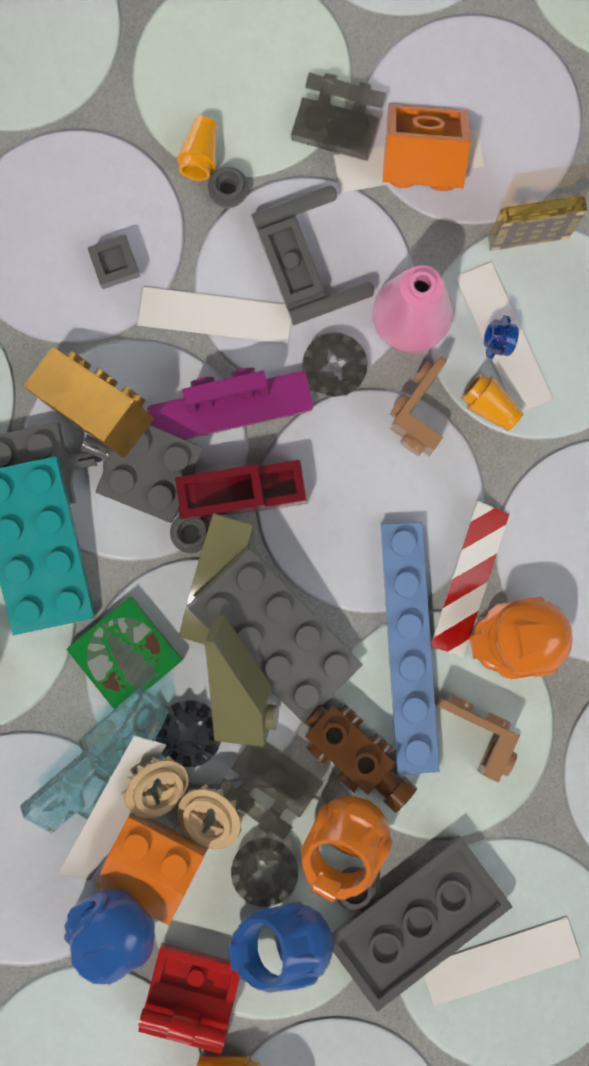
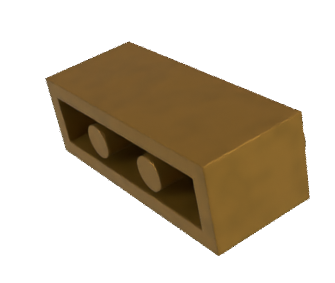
[23,347,154,459]

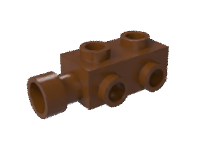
[305,704,418,813]

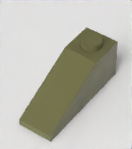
[205,614,279,747]

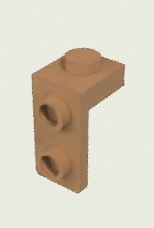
[390,356,447,457]
[435,694,520,783]

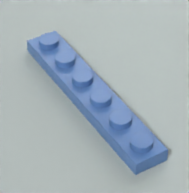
[380,522,440,775]

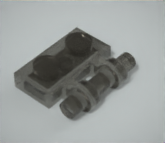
[291,72,387,161]
[215,740,324,840]

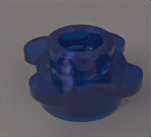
[483,315,519,359]

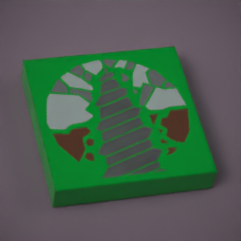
[66,596,184,714]

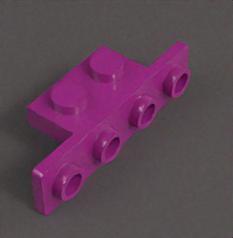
[147,367,313,440]

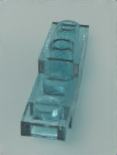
[20,687,169,834]

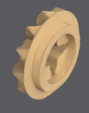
[122,756,188,819]
[178,785,243,849]

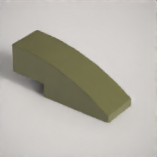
[178,513,254,645]

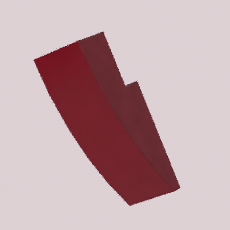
[175,460,307,519]

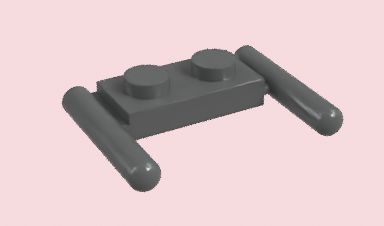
[251,185,375,326]

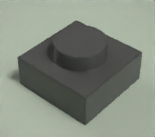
[87,234,141,290]

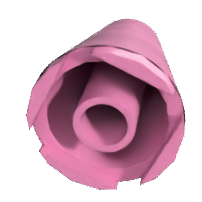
[373,265,453,353]

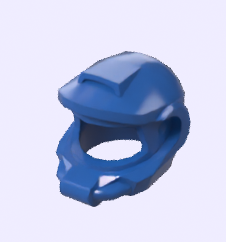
[64,889,155,985]
[227,901,334,993]

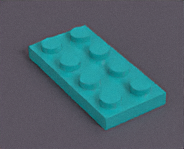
[0,455,96,636]

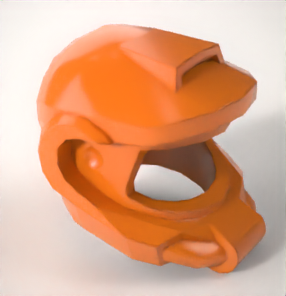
[469,596,573,679]
[301,796,393,902]

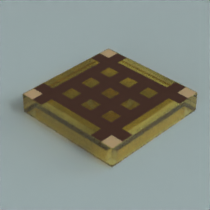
[488,195,588,251]

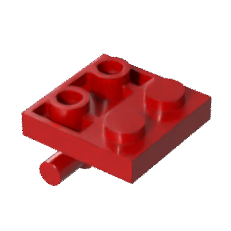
[138,942,240,1054]

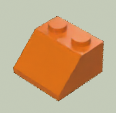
[383,104,471,191]
[95,813,208,925]

